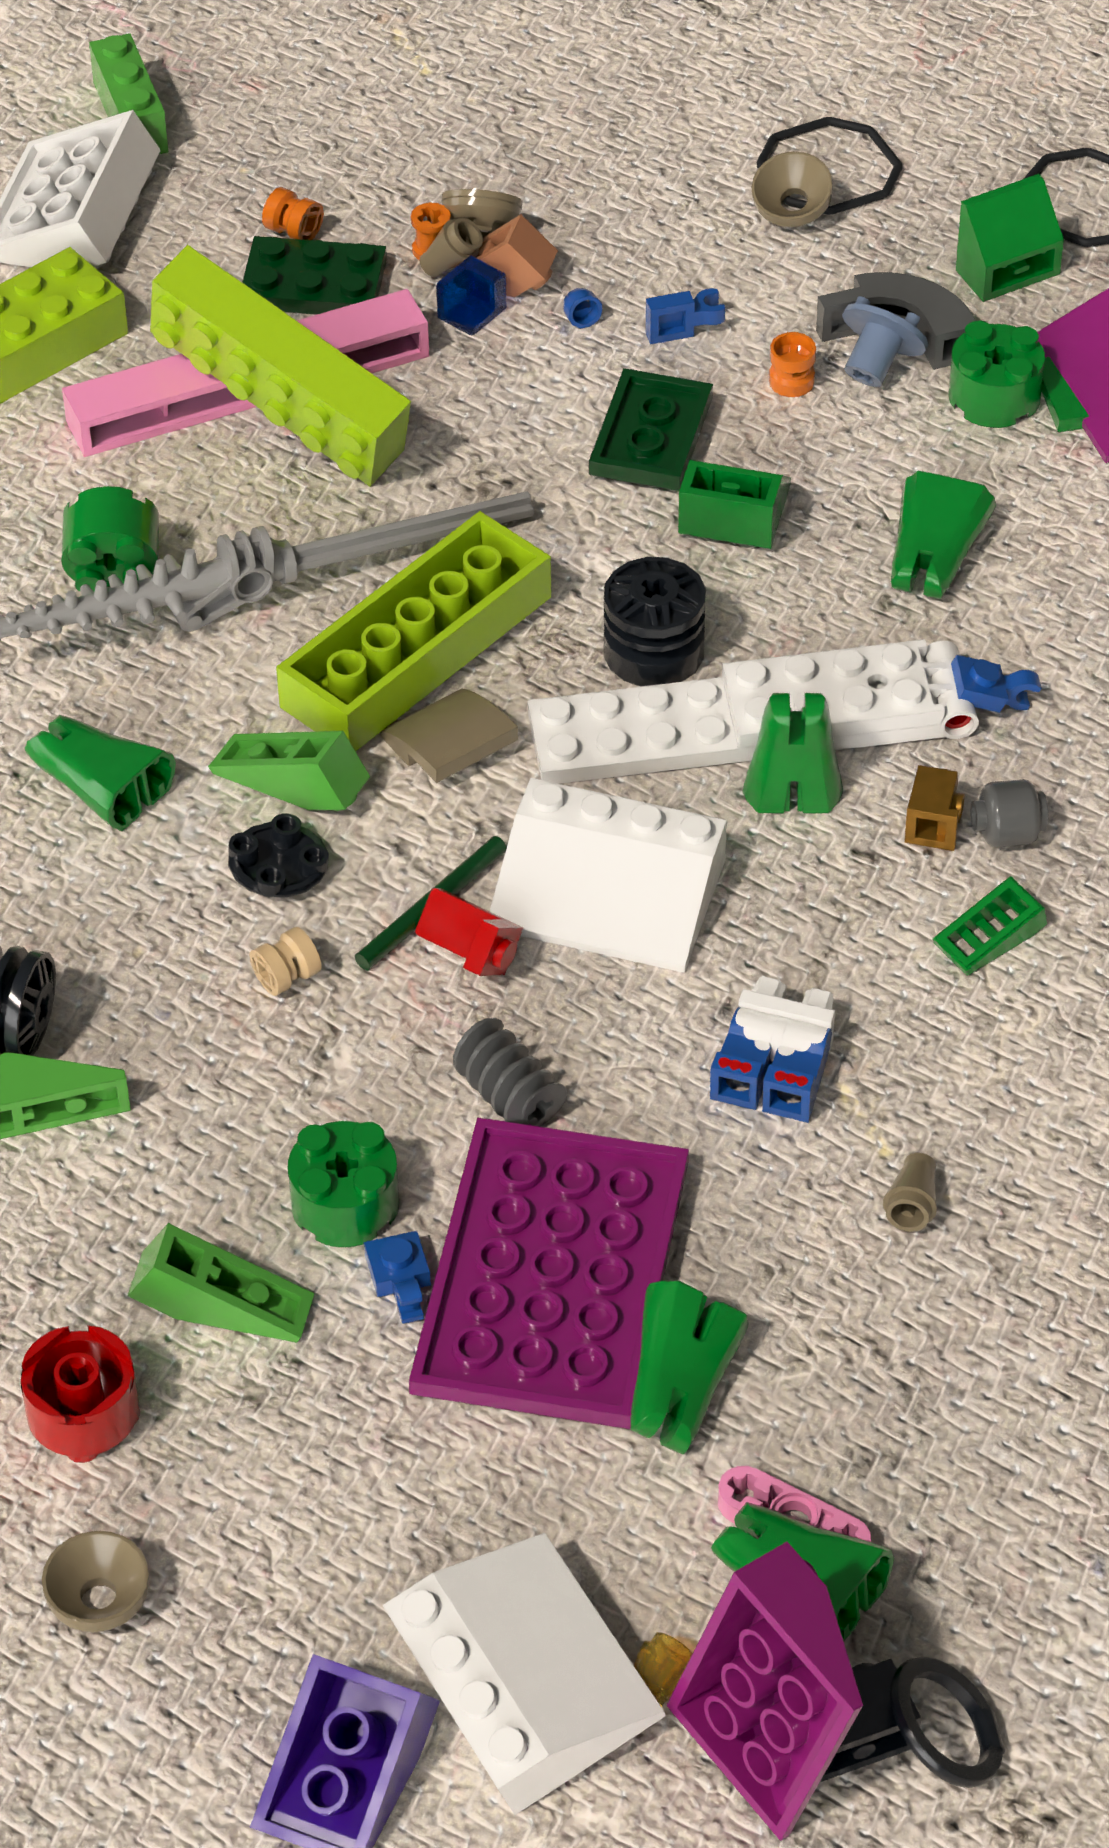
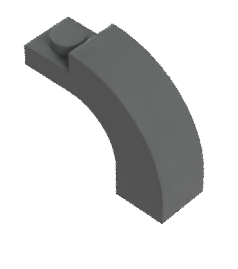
[816,272,976,370]

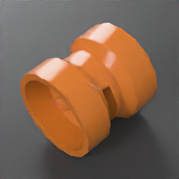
[262,187,324,240]
[769,332,816,397]

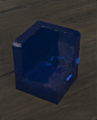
[436,255,507,335]

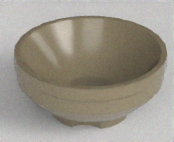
[751,151,833,227]
[441,189,523,238]
[42,1531,149,1632]

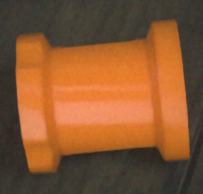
[411,202,451,260]

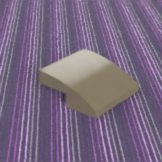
[381,688,518,783]

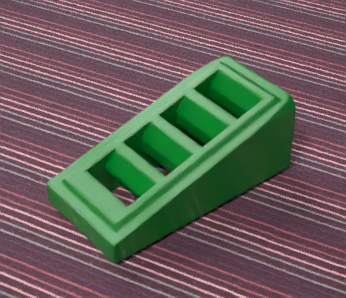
[933,876,1047,976]

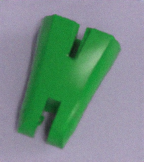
[891,470,996,599]
[742,693,843,813]
[24,714,176,831]
[631,1280,749,1454]
[711,1502,894,1641]

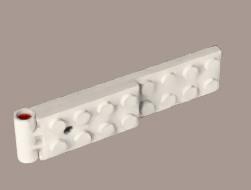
[528,639,979,784]

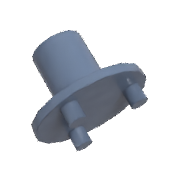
[842,296,929,387]

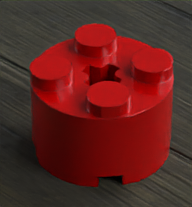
[21,1325,140,1463]

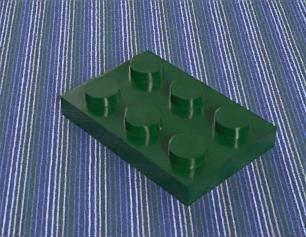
[242,236,387,315]
[589,368,713,491]

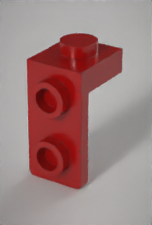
[415,888,524,976]

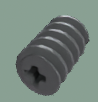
[453,1017,568,1127]

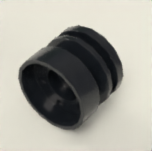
[604,557,706,687]
[0,946,56,1056]

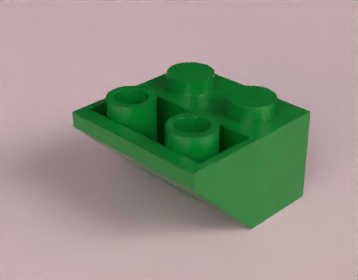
[956,174,1064,302]
[678,460,791,549]

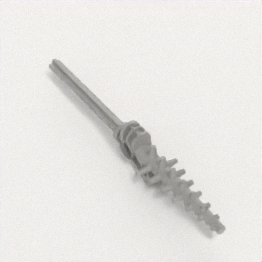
[0,491,534,640]

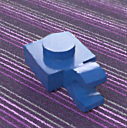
[645,288,725,345]
[951,655,1042,713]
[364,1231,431,1324]

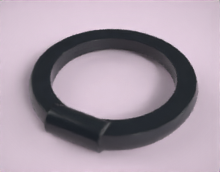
[890,1657,1005,1788]

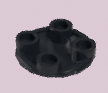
[228,813,329,897]

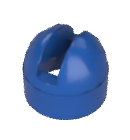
[563,288,602,328]

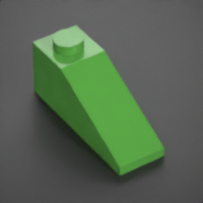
[208,731,370,811]
[0,1052,131,1139]
[127,1223,315,1343]

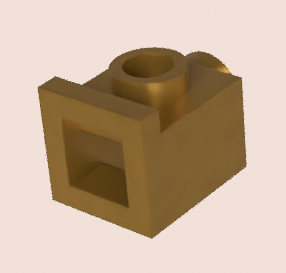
[904,765,965,851]

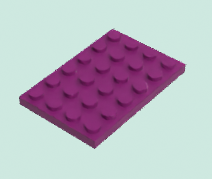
[408,1117,689,1429]

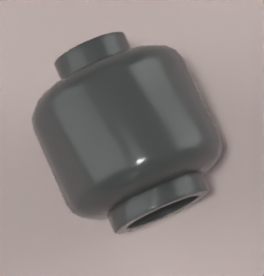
[970,779,1048,847]

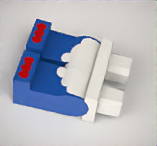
[710,976,835,1123]

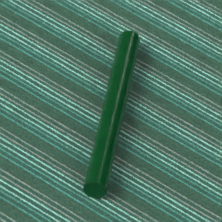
[355,836,507,971]

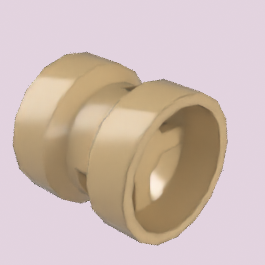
[249,927,322,996]

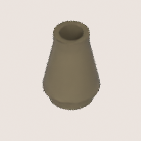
[419,217,483,277]
[883,1152,937,1232]

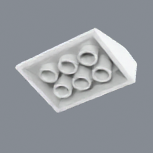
[0,110,160,269]
[490,778,727,973]
[382,1533,666,1815]

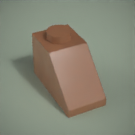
[448,214,558,297]

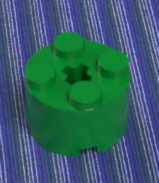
[948,321,1045,428]
[61,486,159,592]
[288,1121,399,1247]

